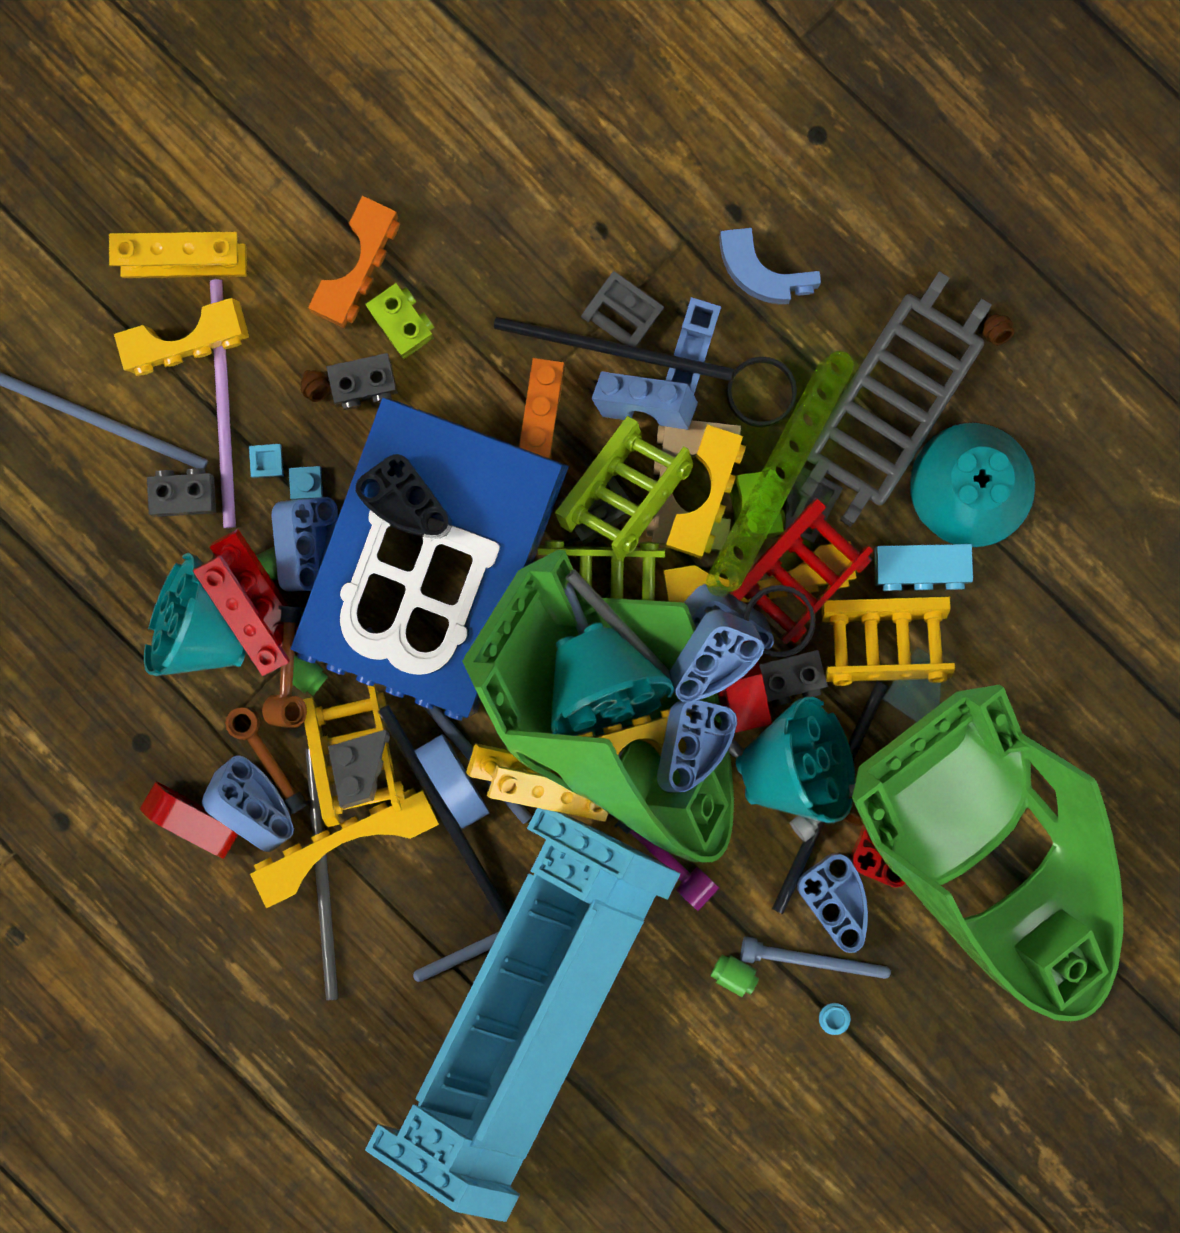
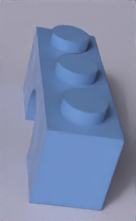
[665,297,721,394]
[592,371,698,430]

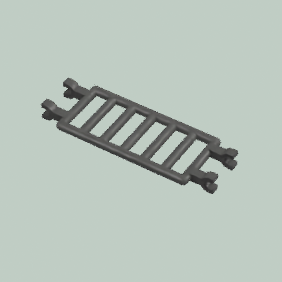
[797,271,992,527]

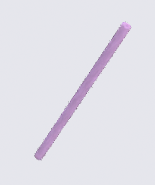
[210,279,236,528]

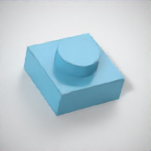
[249,444,284,478]
[289,466,323,500]

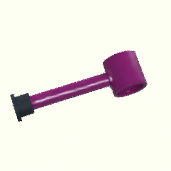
[614,821,720,911]

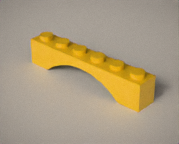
[663,541,856,603]
[250,788,439,908]

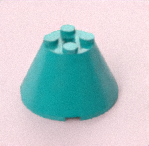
[910,423,1035,548]
[144,553,246,676]
[551,623,674,736]
[736,697,855,823]

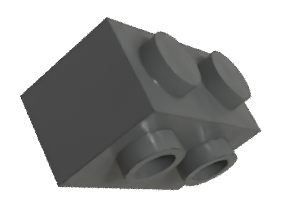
[326,353,398,410]
[147,468,216,517]
[759,650,828,707]

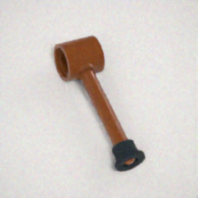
[262,606,307,728]
[225,707,310,816]

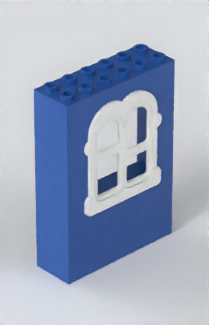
[290,397,569,721]

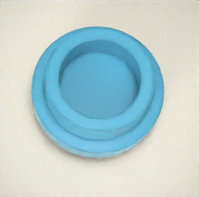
[819,1003,851,1035]

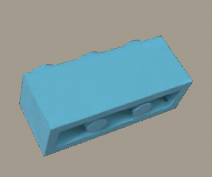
[874,544,973,591]

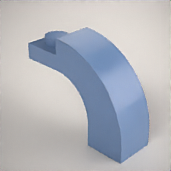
[719,228,821,304]

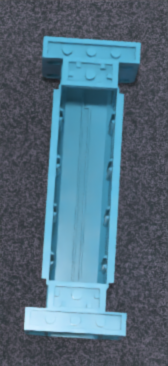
[365,808,680,1222]

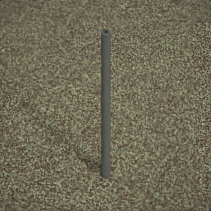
[566,569,744,758]
[305,749,338,1000]

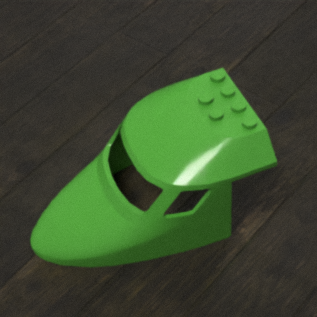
[462,550,734,862]
[852,685,1123,1021]

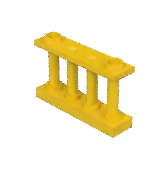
[109,232,247,278]
[821,597,955,686]
[303,685,405,827]
[466,743,608,822]

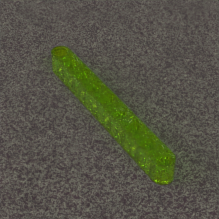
[706,351,854,597]

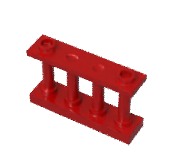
[729,499,873,644]
[193,529,300,676]

